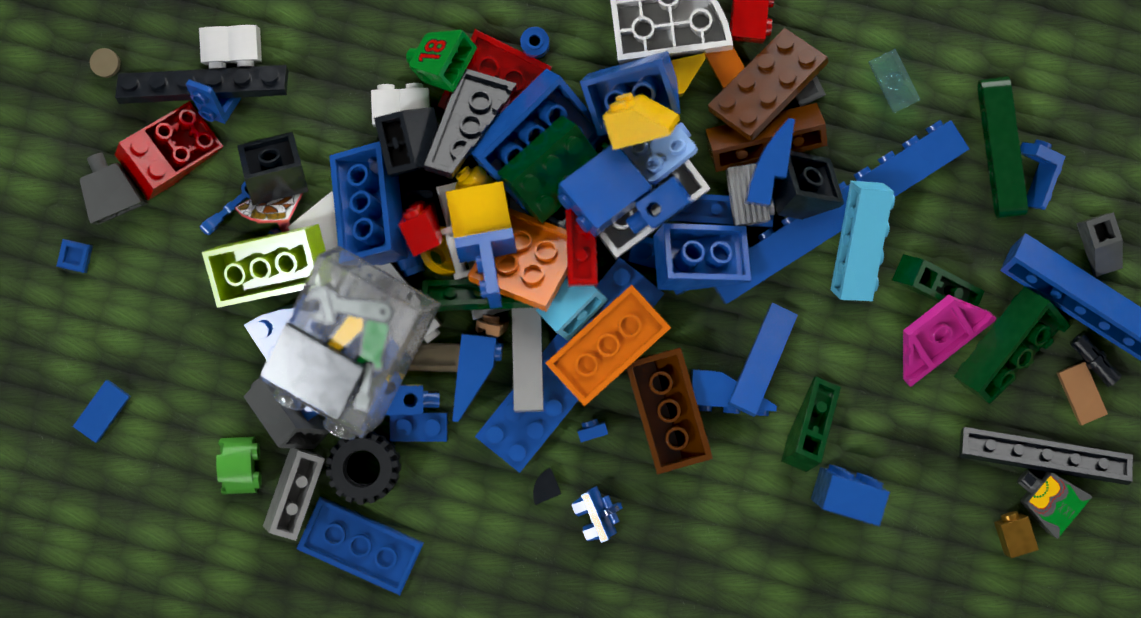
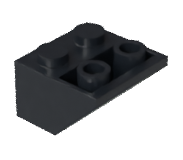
[374,107,439,177]

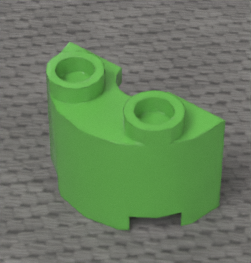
[216,436,262,495]

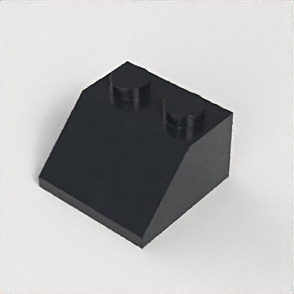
[237,132,309,206]
[772,150,844,220]

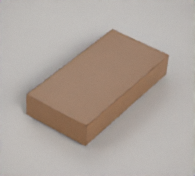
[1057,361,1108,425]

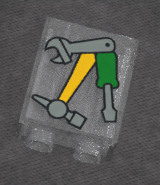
[259,246,441,440]

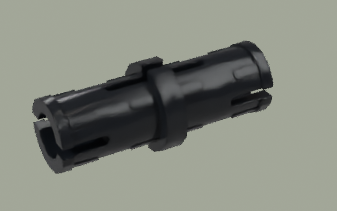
[1070,332,1122,387]

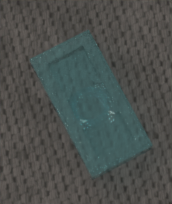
[868,49,921,113]

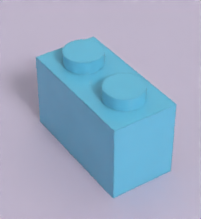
[536,275,608,341]

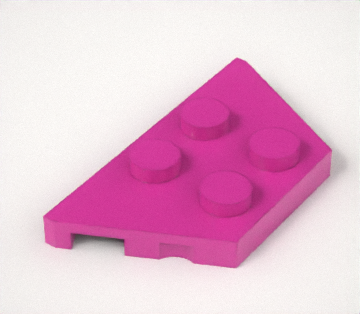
[903,295,997,387]

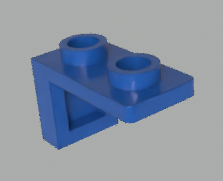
[185,80,241,124]
[1020,140,1066,210]

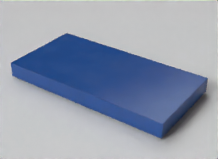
[297,496,424,596]

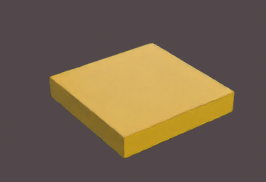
[446,181,512,238]

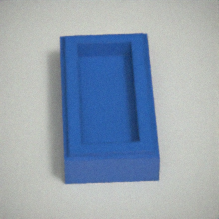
[73,380,131,443]

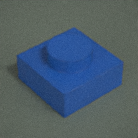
[577,418,608,442]

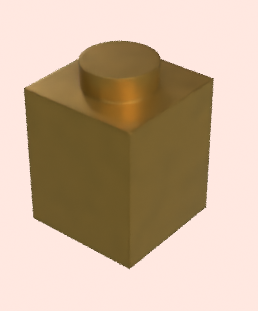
[994,511,1039,558]

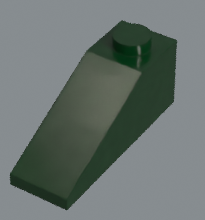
[892,254,984,307]
[781,377,841,472]

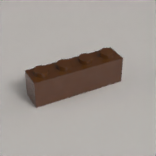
[705,103,828,172]

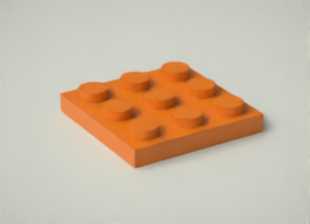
[467,208,568,312]

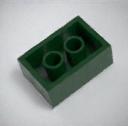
[497,115,598,223]

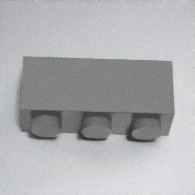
[263,448,325,541]

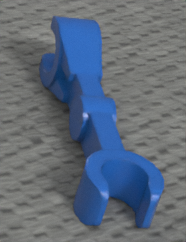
[200,182,250,235]

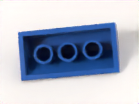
[329,141,407,265]

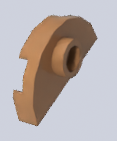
[475,314,509,338]

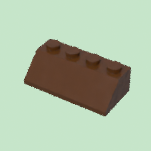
[627,347,713,475]

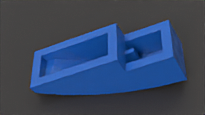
[744,118,795,207]

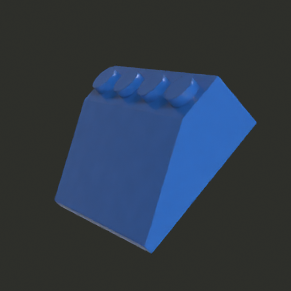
[470,69,609,215]

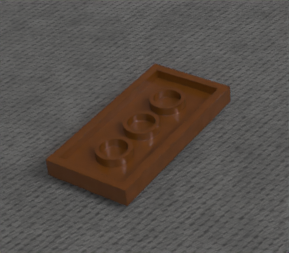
[707,28,829,142]

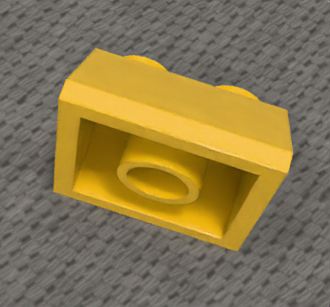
[603,93,680,150]

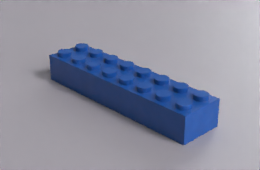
[475,257,664,473]

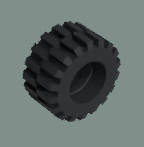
[326,430,401,505]

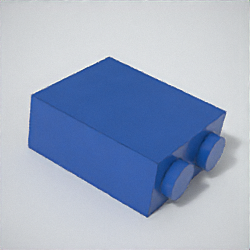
[558,145,652,237]

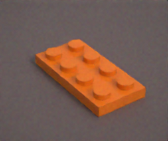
[546,285,671,406]

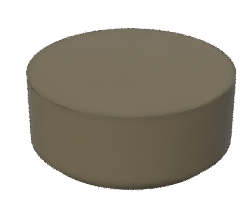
[90,48,121,78]

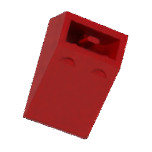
[114,101,223,200]

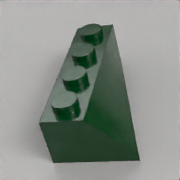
[954,286,1071,404]

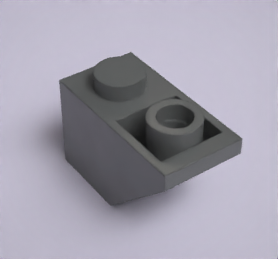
[1076,212,1123,277]

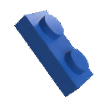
[390,412,448,442]

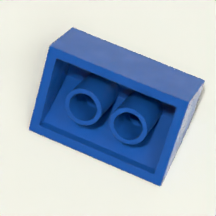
[580,51,681,136]

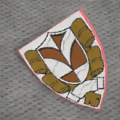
[235,193,303,232]

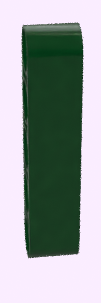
[977,76,1028,219]

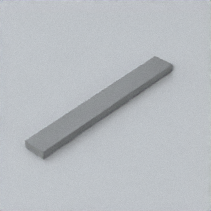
[510,197,544,412]

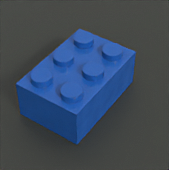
[811,464,890,526]

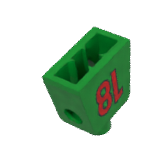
[406,30,477,92]

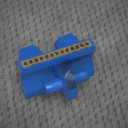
[572,486,623,543]

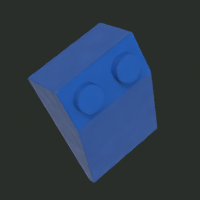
[653,223,751,291]
[452,333,503,422]

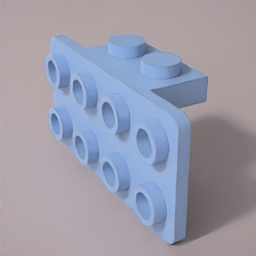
[621,122,698,185]

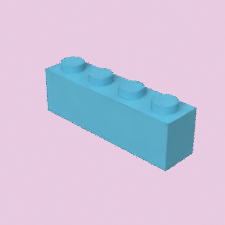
[830,181,895,301]

